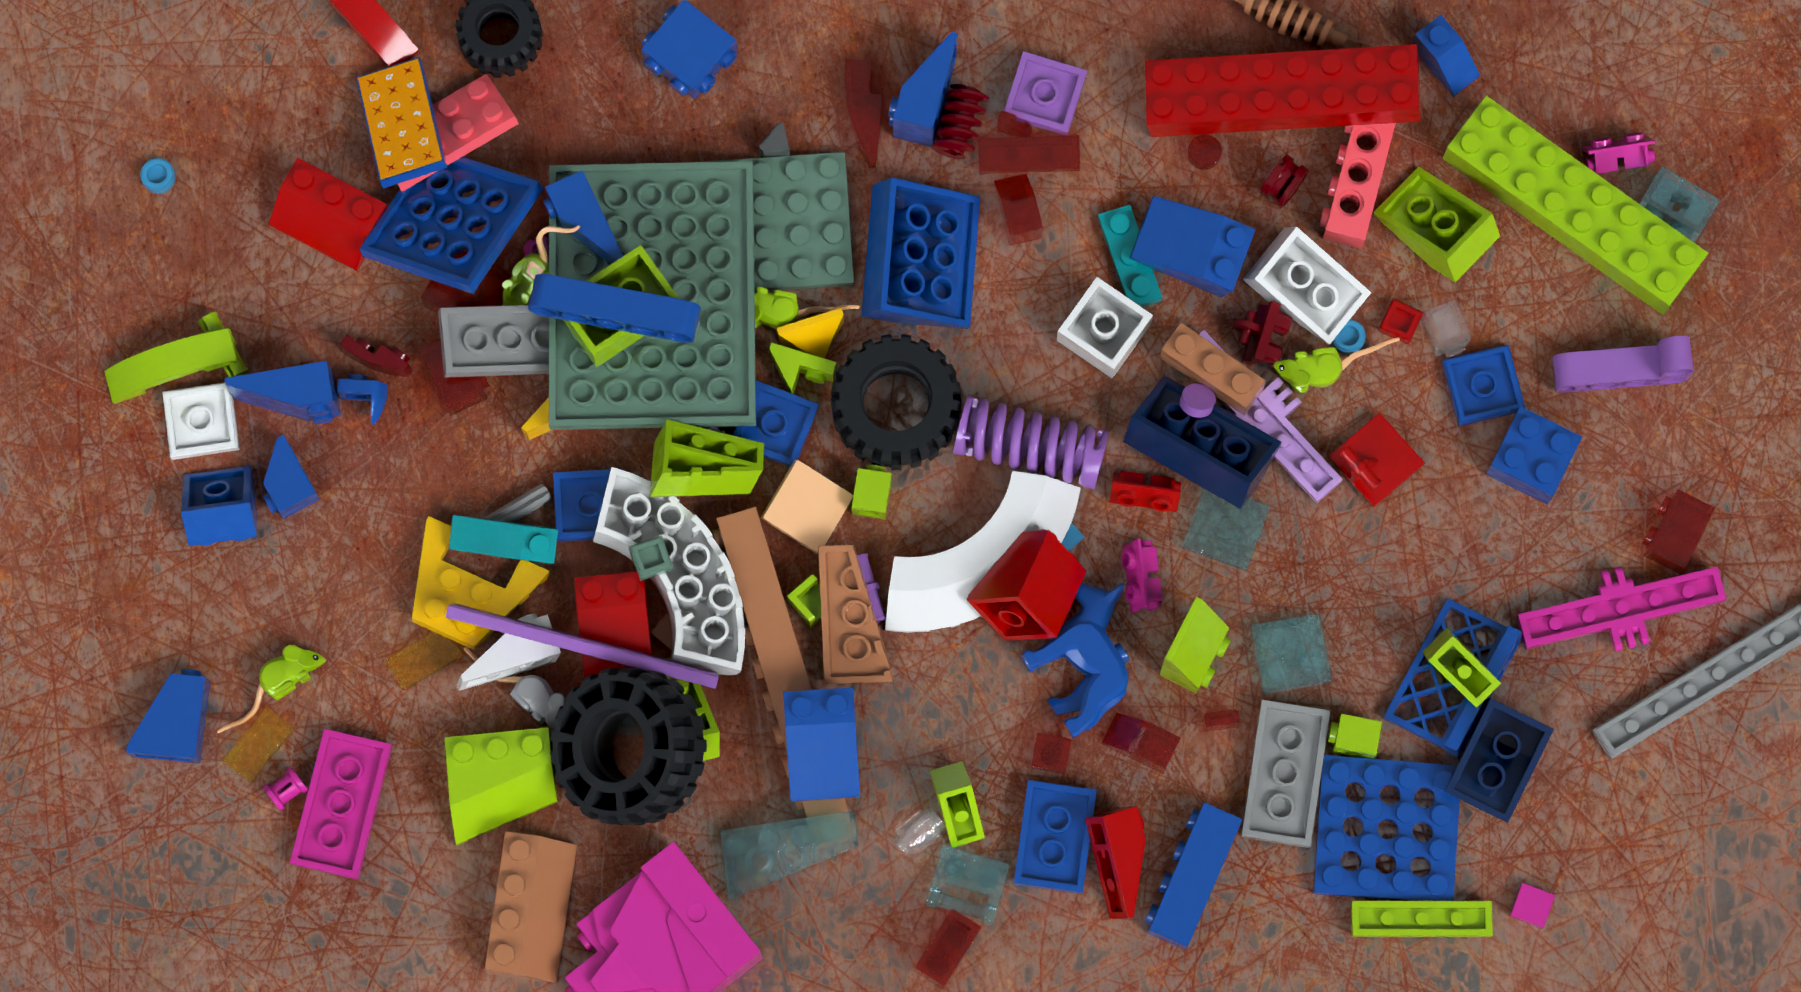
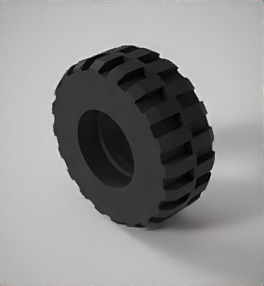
[550,667,707,825]

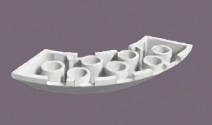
[885,471,1081,633]

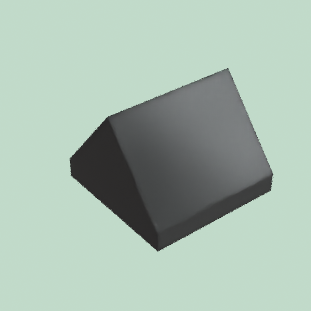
[759,122,790,158]

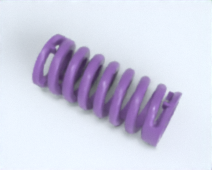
[953,394,1110,490]

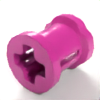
[262,766,308,811]

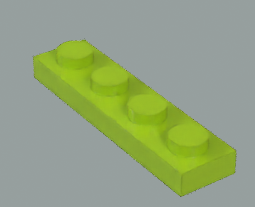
[1351,901,1493,937]

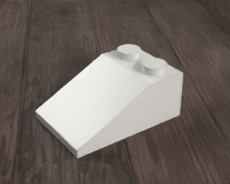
[1243,227,1371,345]

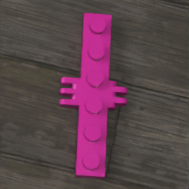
[1516,566,1727,652]

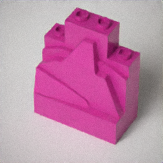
[565,841,763,992]

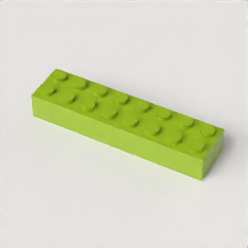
[1442,96,1708,315]

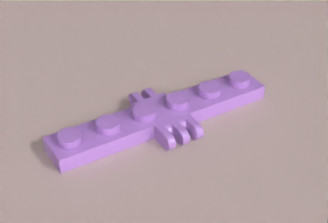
[1199,330,1343,504]

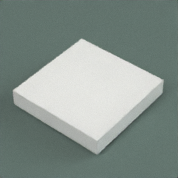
[162,382,240,460]

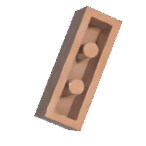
[1160,323,1266,416]

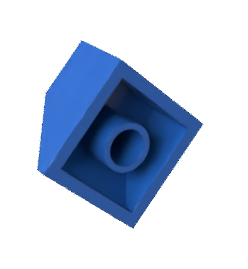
[181,466,258,546]

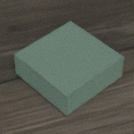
[629,535,673,581]

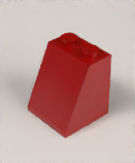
[966,529,1086,641]

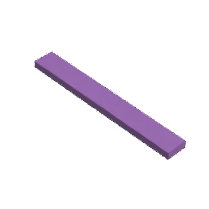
[445,602,719,689]

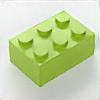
[563,245,680,368]

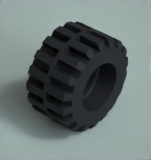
[455,0,543,78]

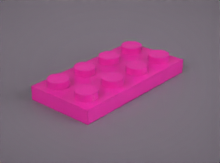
[290,729,393,880]

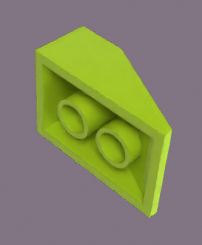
[1373,167,1500,283]
[1160,597,1231,694]

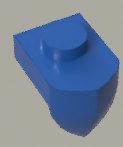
[337,374,388,425]

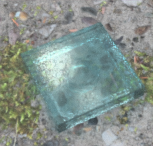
[1182,489,1270,571]

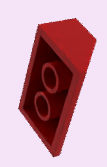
[269,157,387,272]

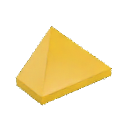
[776,308,844,358]

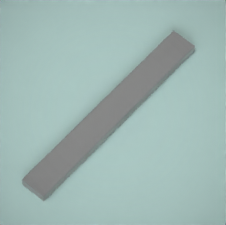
[1592,603,1801,760]

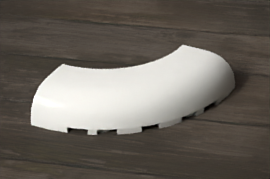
[593,467,745,675]

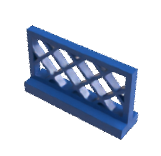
[1383,598,1522,759]

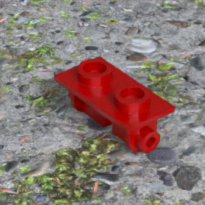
[1109,470,1181,512]

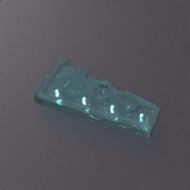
[720,811,858,900]

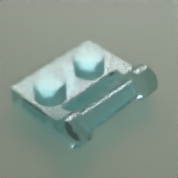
[925,845,1010,926]

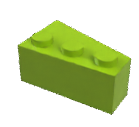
[650,419,764,497]

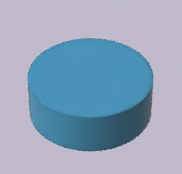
[140,158,176,194]
[1331,319,1366,355]

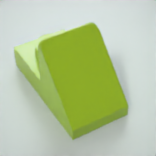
[769,342,837,394]

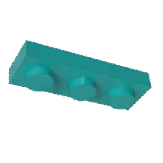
[1098,205,1162,307]

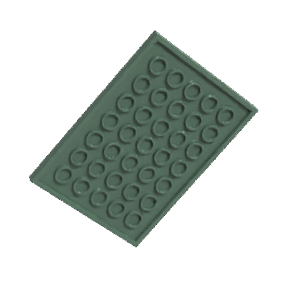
[549,161,756,430]

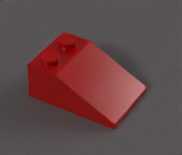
[574,571,652,678]

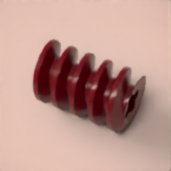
[932,84,989,160]

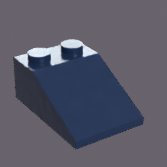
[1445,698,1554,823]

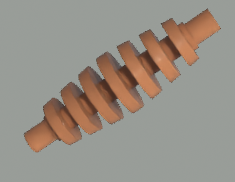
[1233,0,1348,48]

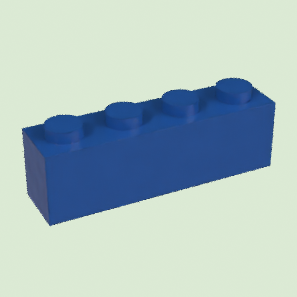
[1145,803,1243,950]

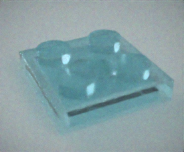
[1251,614,1332,694]

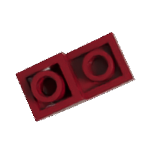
[339,335,412,377]

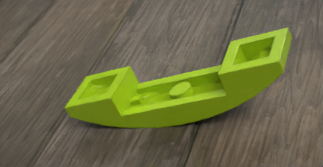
[104,328,239,404]

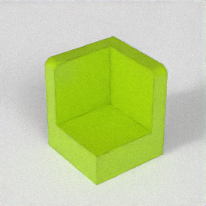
[787,574,821,629]

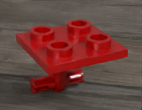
[1328,412,1425,508]

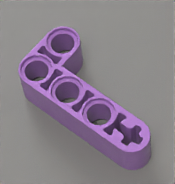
[1552,336,1694,393]

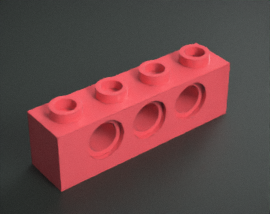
[1319,123,1396,249]

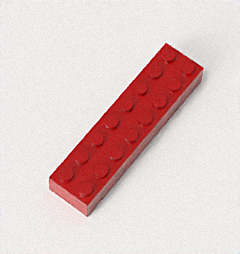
[1145,44,1421,137]

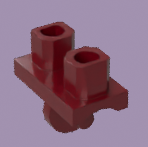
[1232,301,1292,365]

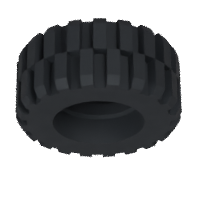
[831,334,961,470]

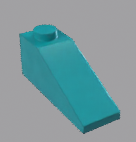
[448,515,558,564]

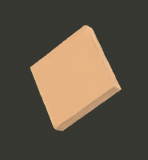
[760,459,853,554]

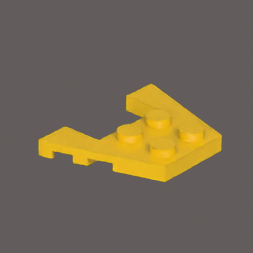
[412,516,549,650]

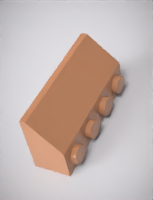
[484,831,577,983]

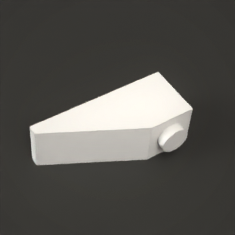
[456,614,561,691]

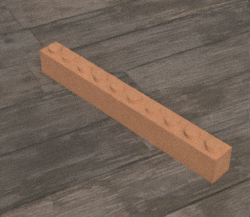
[712,507,856,850]

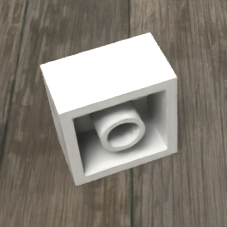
[1057,277,1153,378]

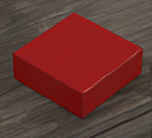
[1378,299,1424,345]

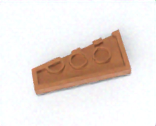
[818,544,894,684]

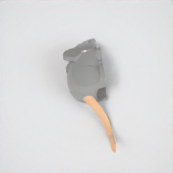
[464,647,567,731]

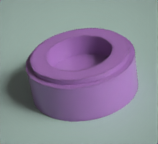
[1180,383,1216,418]

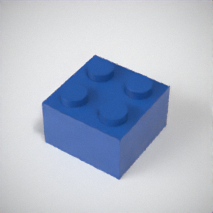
[1486,406,1582,505]

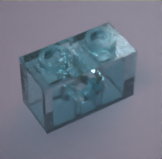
[1639,166,1721,242]

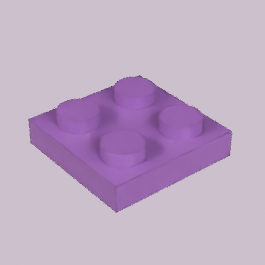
[1003,51,1087,136]

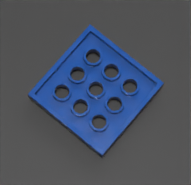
[359,157,543,294]
[1313,755,1460,901]

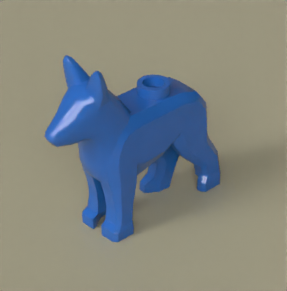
[1021,583,1129,739]

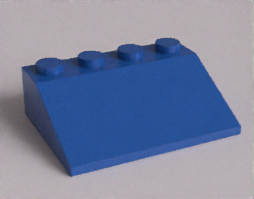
[861,177,980,329]

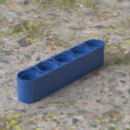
[528,274,701,343]

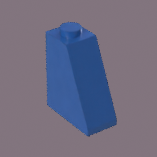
[126,669,210,763]

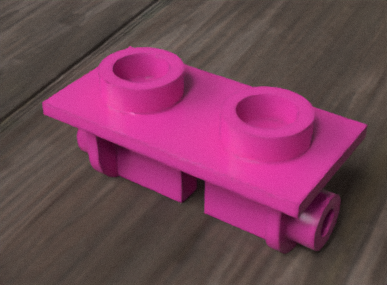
[1582,132,1655,174]
[1121,539,1163,613]

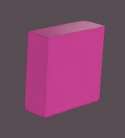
[1509,883,1555,929]

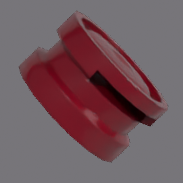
[1260,154,1309,208]

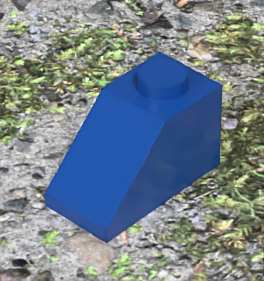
[1412,15,1480,97]
[263,435,320,519]

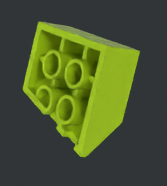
[445,727,558,846]

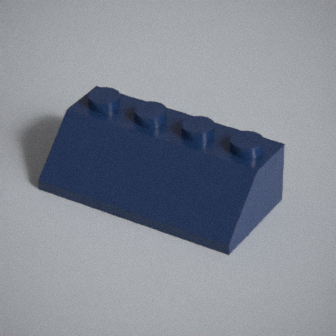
[1123,375,1282,509]

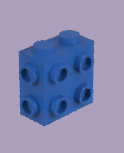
[641,0,738,99]

